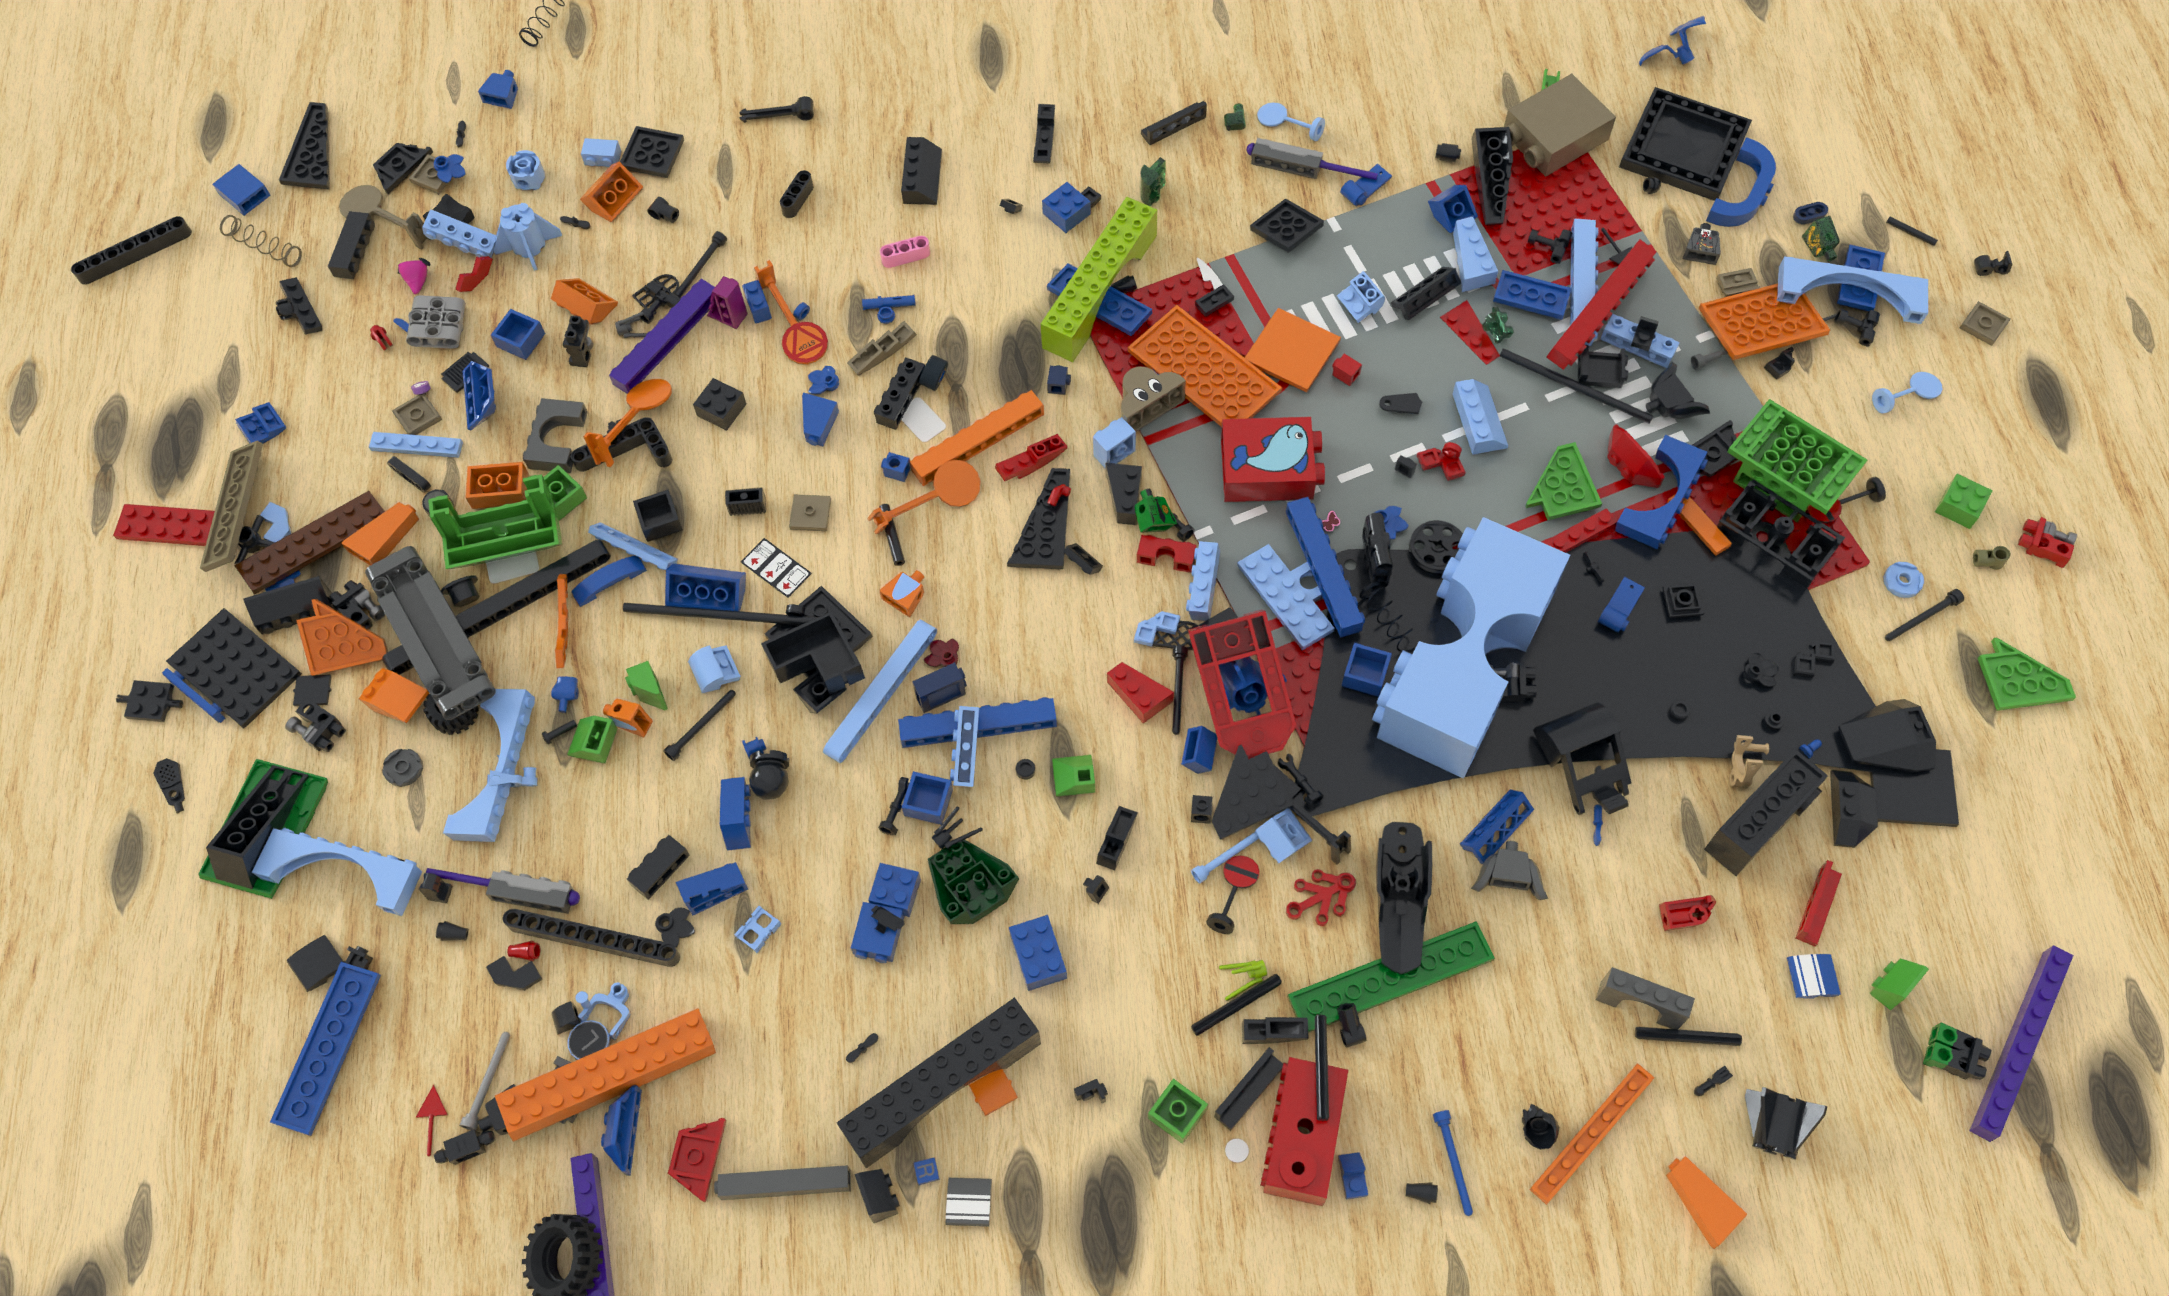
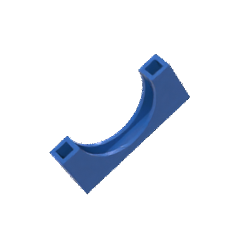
[1615,435,1708,549]

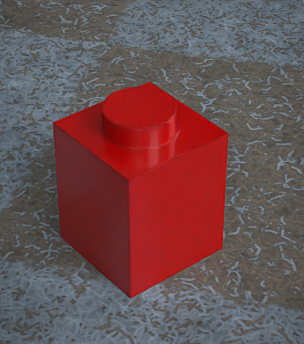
[1332,353,1362,386]

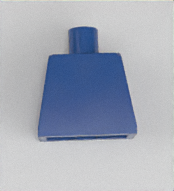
[478,70,518,109]

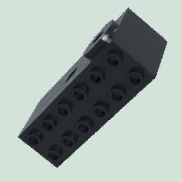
[1704,749,1828,876]

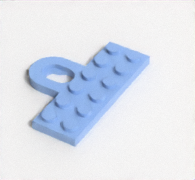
[1237,544,1334,650]

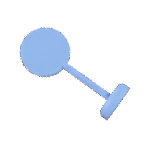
[1257,102,1325,141]
[1872,372,1943,413]

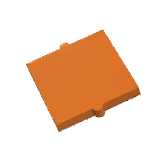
[969,1069,1018,1116]

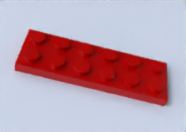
[113,504,215,546]

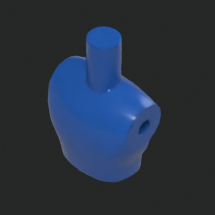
[551,676,579,713]

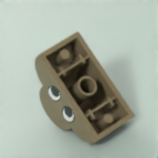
[1121,367,1186,432]

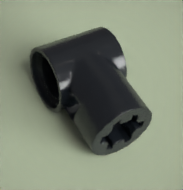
[647,197,679,223]

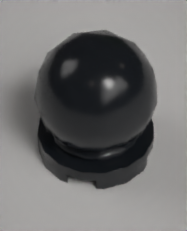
[749,750,789,800]

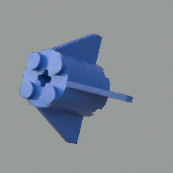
[1218,656,1287,715]

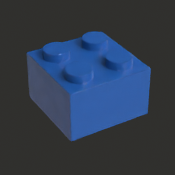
[1042,182,1091,233]
[491,309,545,360]
[1342,643,1392,697]
[902,771,953,825]
[868,863,921,917]

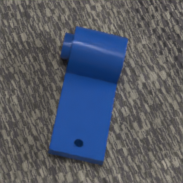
[1340,163,1392,206]
[1598,577,1645,633]

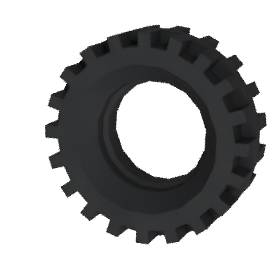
[522,1214,603,1296]

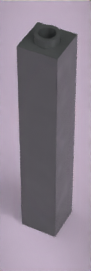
[714,1165,851,1200]

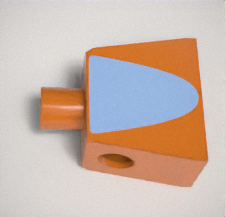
[879,570,925,618]
[603,699,653,738]

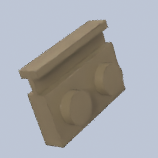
[1716,268,1760,297]

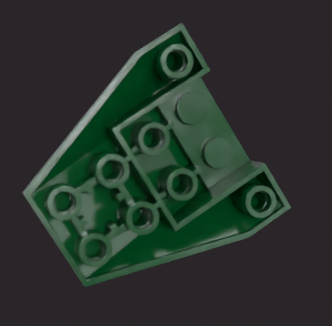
[928,840,1019,924]

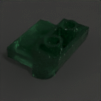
[1140,157,1166,206]

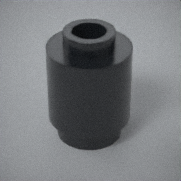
[1435,143,1461,162]

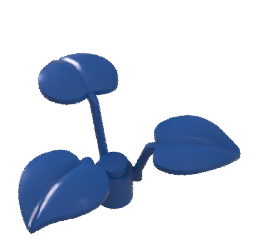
[1639,16,1706,66]

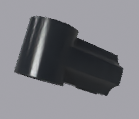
[1337,1003,1367,1048]

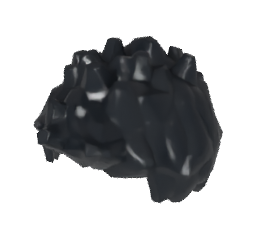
[1522,1104,1560,1150]

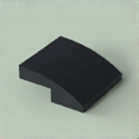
[287,935,344,992]

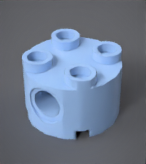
[506,150,545,190]

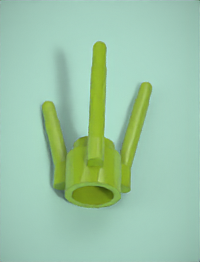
[1219,960,1267,1001]

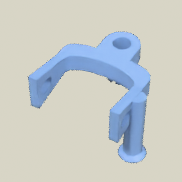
[487,755,538,788]
[575,982,630,1041]

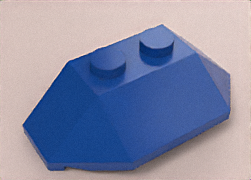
[463,361,496,430]
[601,1085,642,1176]

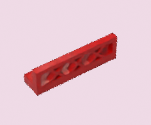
[1795,860,1842,947]

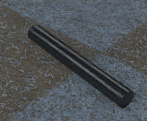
[1886,216,1938,246]

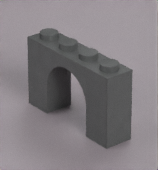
[523,398,588,473]
[1595,967,1695,1029]

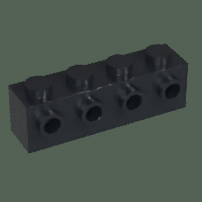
[328,211,375,279]
[874,357,925,430]

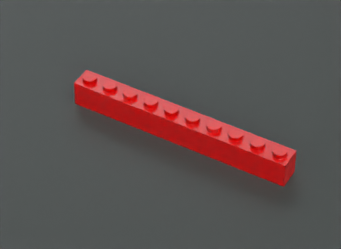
[1546,239,1657,370]

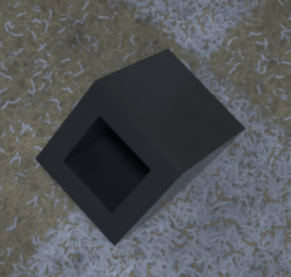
[552,1001,581,1035]

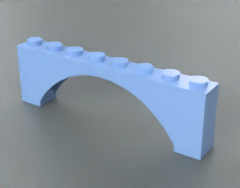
[1777,256,1928,324]
[443,689,535,842]
[252,828,422,916]

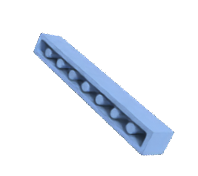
[1570,219,1598,346]

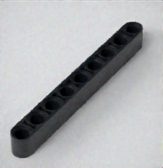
[503,909,680,967]

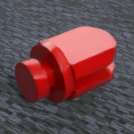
[370,325,393,350]

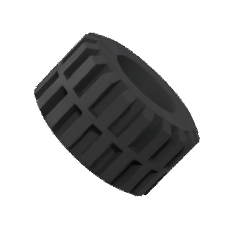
[423,694,479,735]

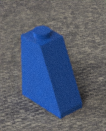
[802,392,839,447]

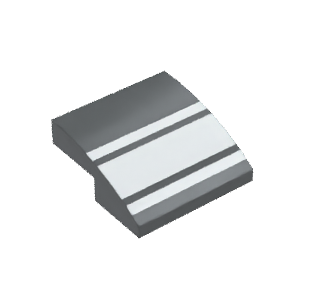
[945,1178,992,1227]

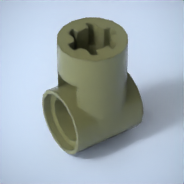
[1973,546,2011,570]

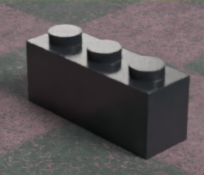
[627,835,690,900]

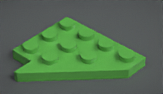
[1525,442,1602,520]
[1978,637,2076,711]

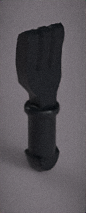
[1694,1065,1733,1096]

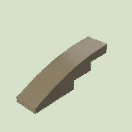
[847,321,917,376]

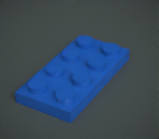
[1837,244,1885,311]
[1493,270,1572,320]

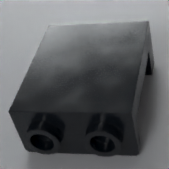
[1578,345,1628,388]

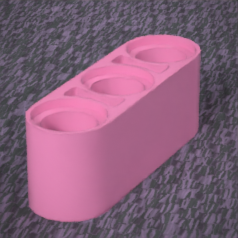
[880,236,930,268]

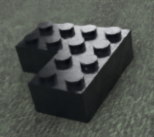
[761,611,865,694]

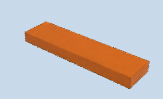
[1667,494,1732,556]

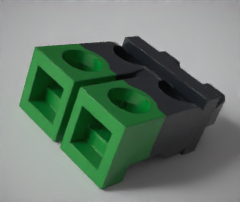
[1923,1022,1992,1080]

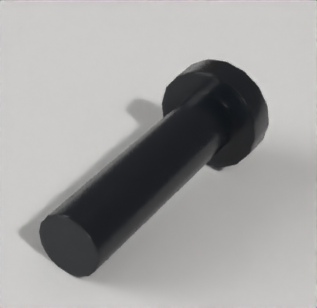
[542,720,577,745]

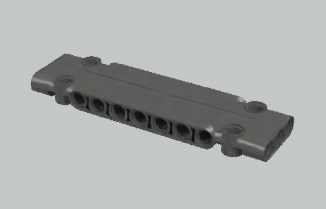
[365,546,496,720]

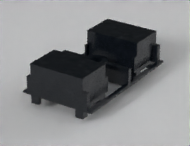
[1717,479,1845,588]

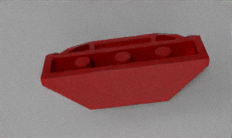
[1607,424,1665,488]

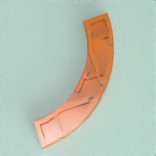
[555,574,568,668]

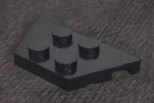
[373,143,433,194]
[1692,420,1738,478]

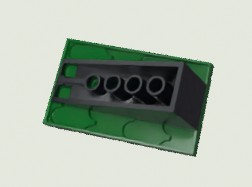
[198,759,328,899]

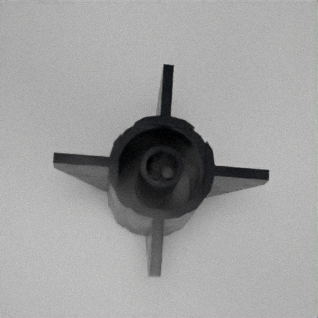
[1745,1087,1827,1160]

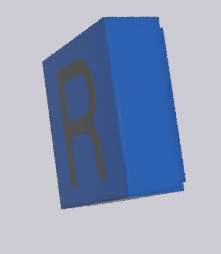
[914,1157,940,1185]

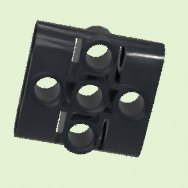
[1362,513,1393,589]

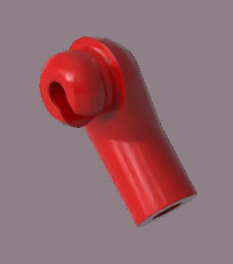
[1047,484,1071,507]

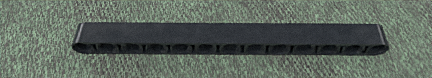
[382,540,611,675]

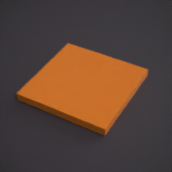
[1245,308,1341,393]

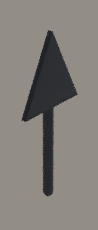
[1601,228,1632,264]

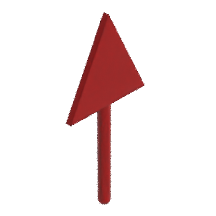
[416,1085,448,1156]

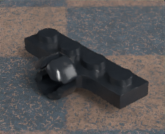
[275,277,322,335]

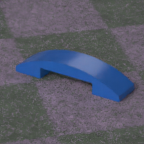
[571,556,647,607]

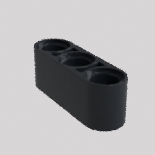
[780,170,814,218]

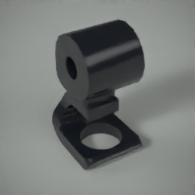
[1974,251,2012,276]

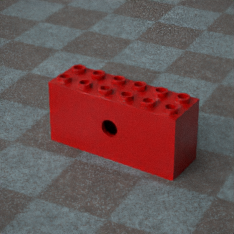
[1260,1057,1349,1206]

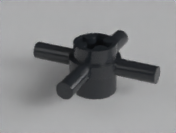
[235,515,275,564]

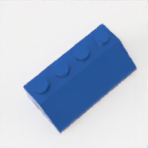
[665,563,746,611]

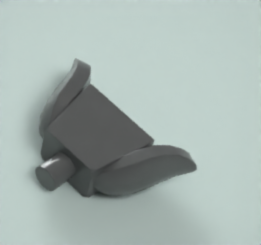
[1471,841,1548,900]

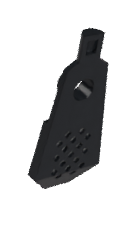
[153,758,185,814]

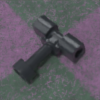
[1527,229,1573,264]
[640,280,681,324]
[1834,309,1880,347]

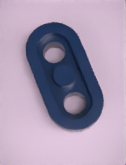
[1793,202,1828,224]

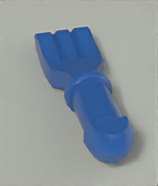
[1593,804,1603,846]

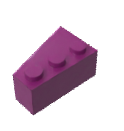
[707,276,748,329]

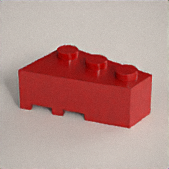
[1107,662,1174,724]

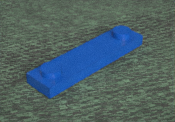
[162,668,226,723]

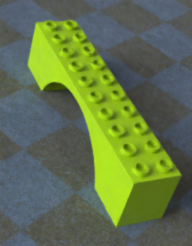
[1040,197,1157,362]

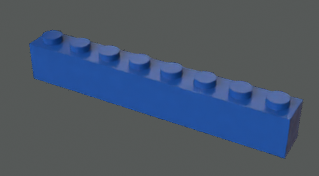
[1286,497,1365,638]
[898,697,1057,748]

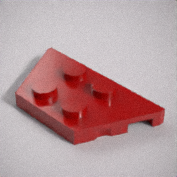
[668,1118,727,1202]

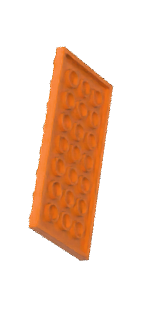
[1128,305,1282,427]

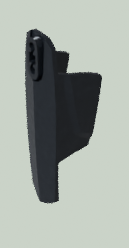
[1376,822,1432,975]

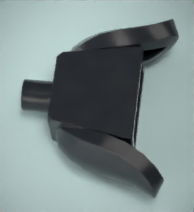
[1645,362,1710,419]

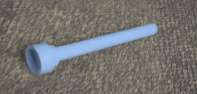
[1191,831,1259,883]

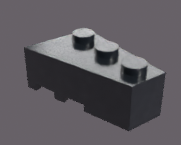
[1105,463,1142,525]

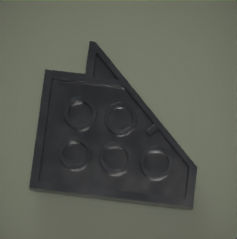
[1212,744,1293,840]

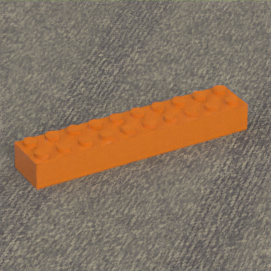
[495,1008,716,1142]

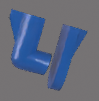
[1799,739,1822,759]

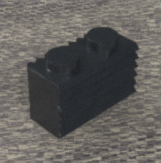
[725,487,766,516]

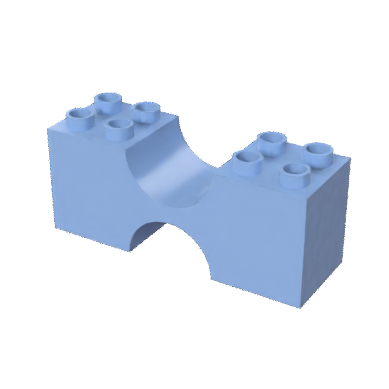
[1372,517,1570,779]

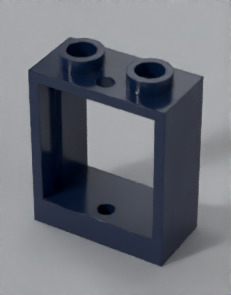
[912,662,967,713]

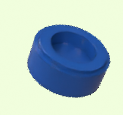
[793,302,810,320]

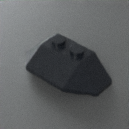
[1830,770,1878,848]

